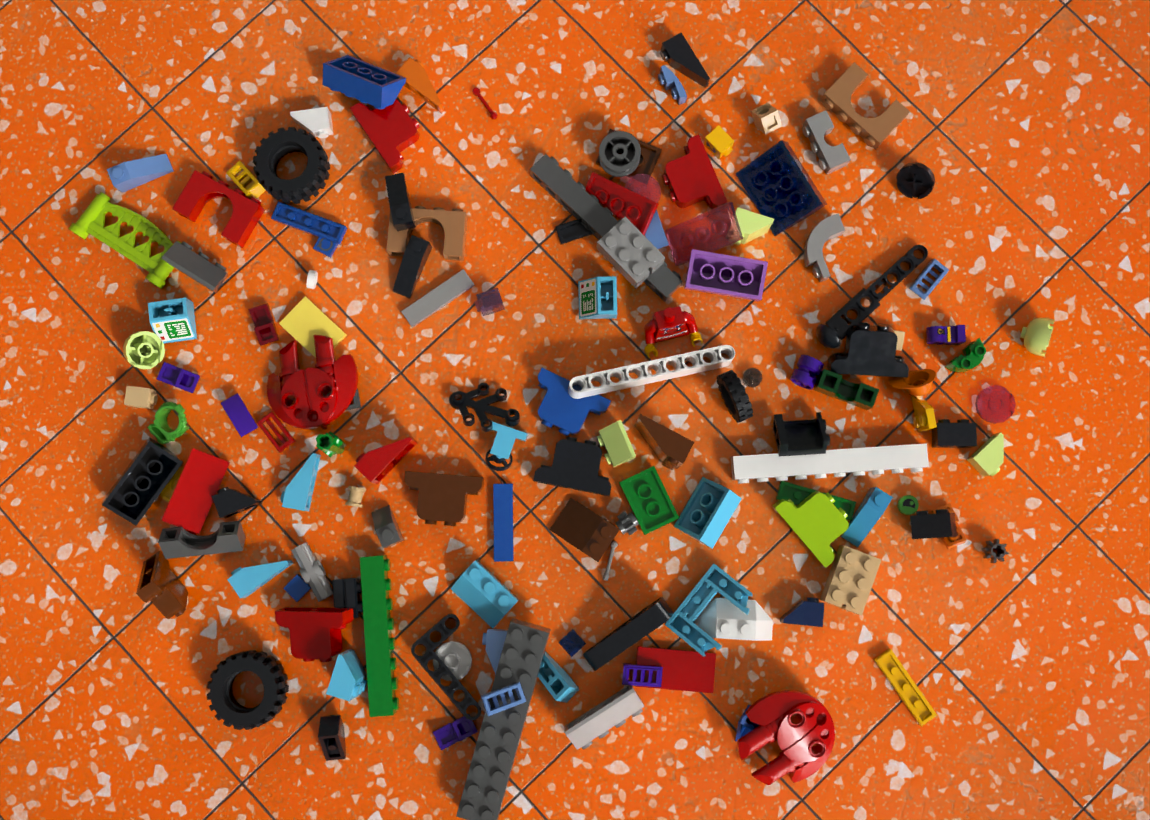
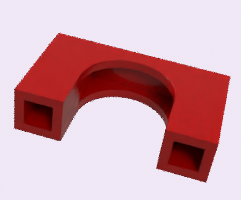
[172,170,265,248]

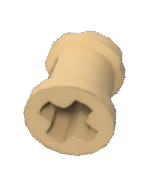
[345,486,366,508]

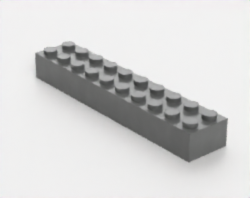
[456,618,551,820]

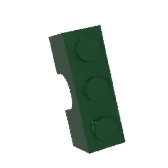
[813,369,879,410]

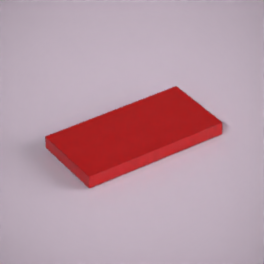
[161,448,230,534]
[636,646,716,693]

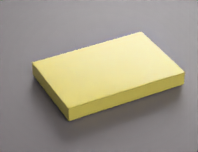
[279,296,347,358]

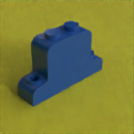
[538,368,611,436]

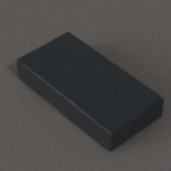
[555,219,593,245]

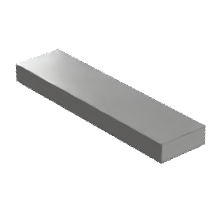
[401,269,475,328]

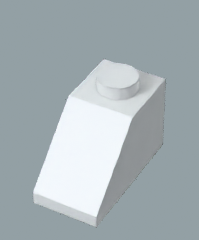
[290,107,334,138]

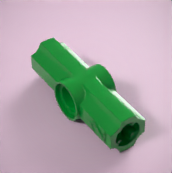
[316,431,345,457]

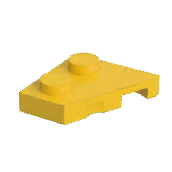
[911,396,937,432]

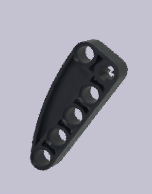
[583,597,674,671]

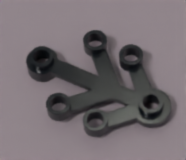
[449,383,520,432]

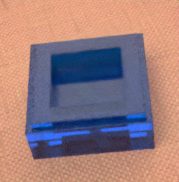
[558,629,586,657]

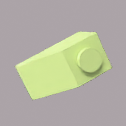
[967,432,1004,477]

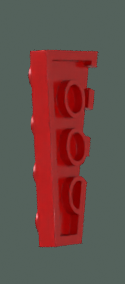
[585,172,659,235]

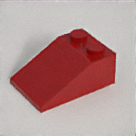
[354,437,417,484]

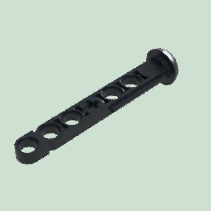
[816,245,928,349]

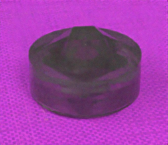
[742,368,762,388]

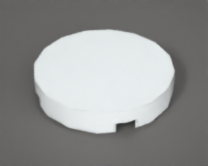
[433,641,472,681]

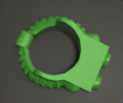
[147,402,189,445]

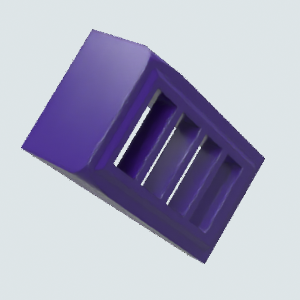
[622,663,663,687]

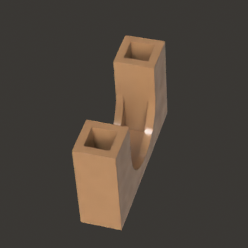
[820,62,910,150]
[386,206,468,261]

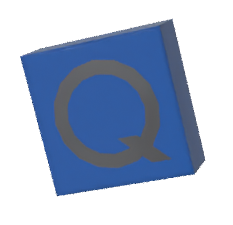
[313,237,338,258]

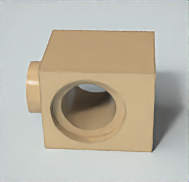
[751,103,782,135]
[124,386,158,410]

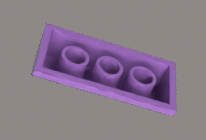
[684,249,768,301]

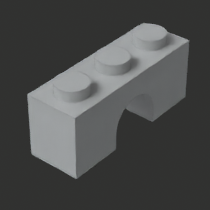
[802,110,851,175]

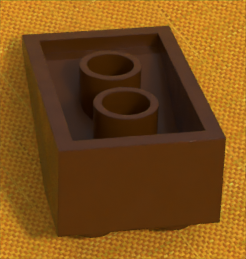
[550,498,620,562]

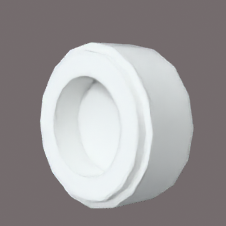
[306,270,318,289]

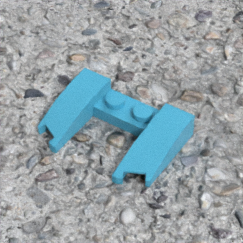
[665,563,753,657]

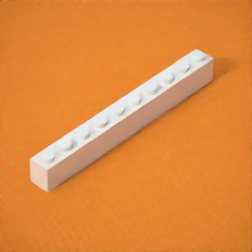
[731,443,929,484]

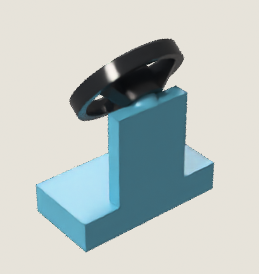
[485,421,528,471]

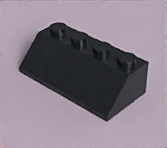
[102,437,183,525]

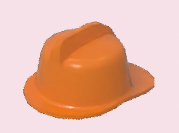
[888,369,936,397]

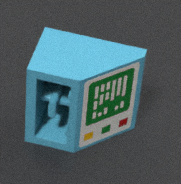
[578,276,617,319]
[148,297,197,344]

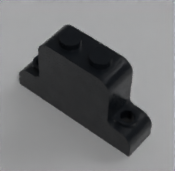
[827,322,909,377]
[533,437,611,496]

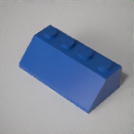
[323,55,406,109]

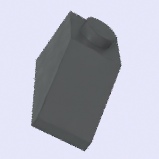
[371,505,404,548]

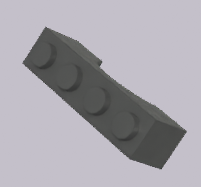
[158,521,246,559]

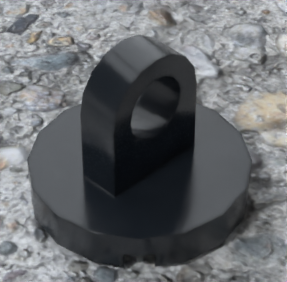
[897,162,935,199]

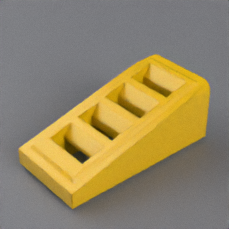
[226,160,266,199]

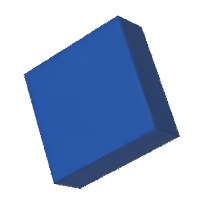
[283,574,311,602]

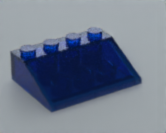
[736,140,827,236]

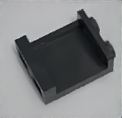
[773,412,830,457]

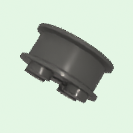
[599,131,641,177]

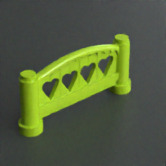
[68,192,181,289]

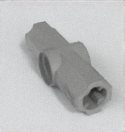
[291,542,333,602]

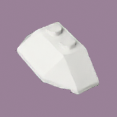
[694,597,773,641]

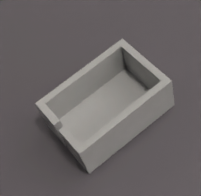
[596,217,665,289]

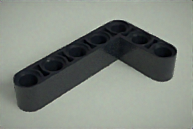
[411,614,481,720]

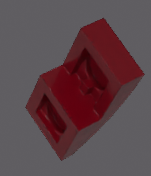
[248,303,279,346]

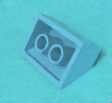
[674,477,742,549]
[451,560,519,628]
[326,649,367,701]

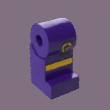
[926,325,966,345]

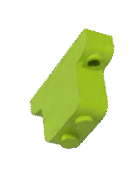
[773,491,849,568]

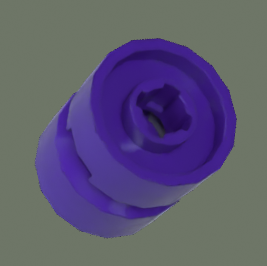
[790,355,824,390]

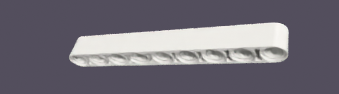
[568,345,735,399]

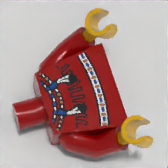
[644,306,703,358]

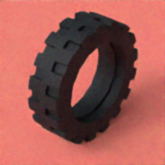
[717,370,753,423]

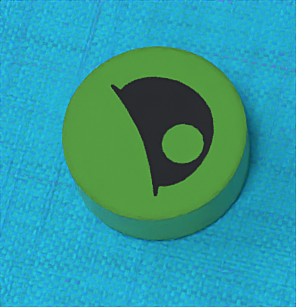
[898,495,919,515]

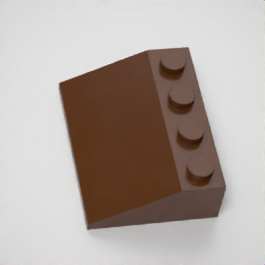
[635,414,694,470]

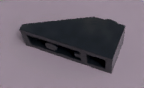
[660,33,710,87]
[385,172,416,231]
[393,235,432,298]

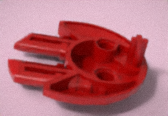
[267,335,358,430]
[737,690,835,785]

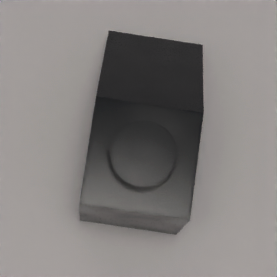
[212,487,262,518]
[318,715,346,761]

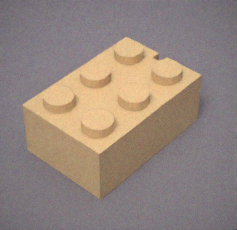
[820,545,881,615]

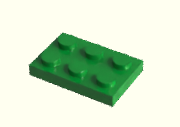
[619,466,679,535]

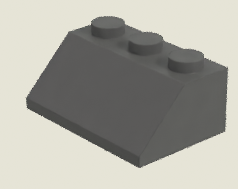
[162,241,228,293]

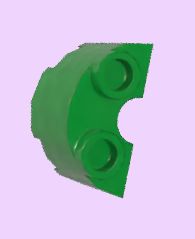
[945,338,986,372]

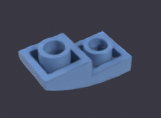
[658,65,687,105]
[645,209,669,249]

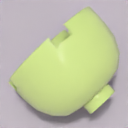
[1020,317,1055,357]
[123,331,165,369]

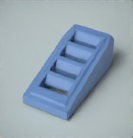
[909,258,949,300]
[480,682,526,716]

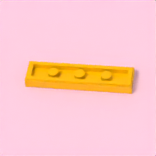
[873,648,937,727]

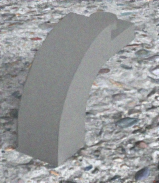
[803,213,845,282]

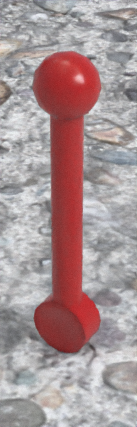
[473,87,498,120]

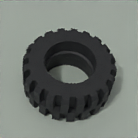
[253,127,330,204]
[206,650,289,730]

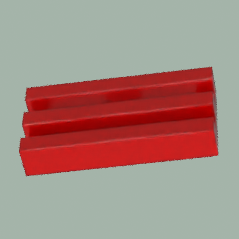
[257,411,296,453]

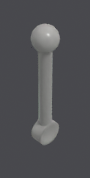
[603,541,618,581]

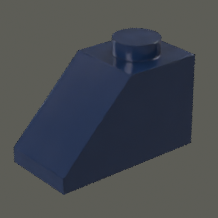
[780,597,824,627]

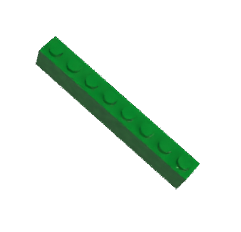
[360,555,399,717]

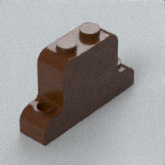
[405,471,484,526]
[136,551,188,619]

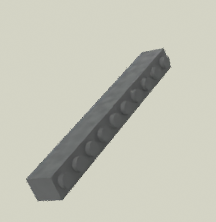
[530,154,682,302]

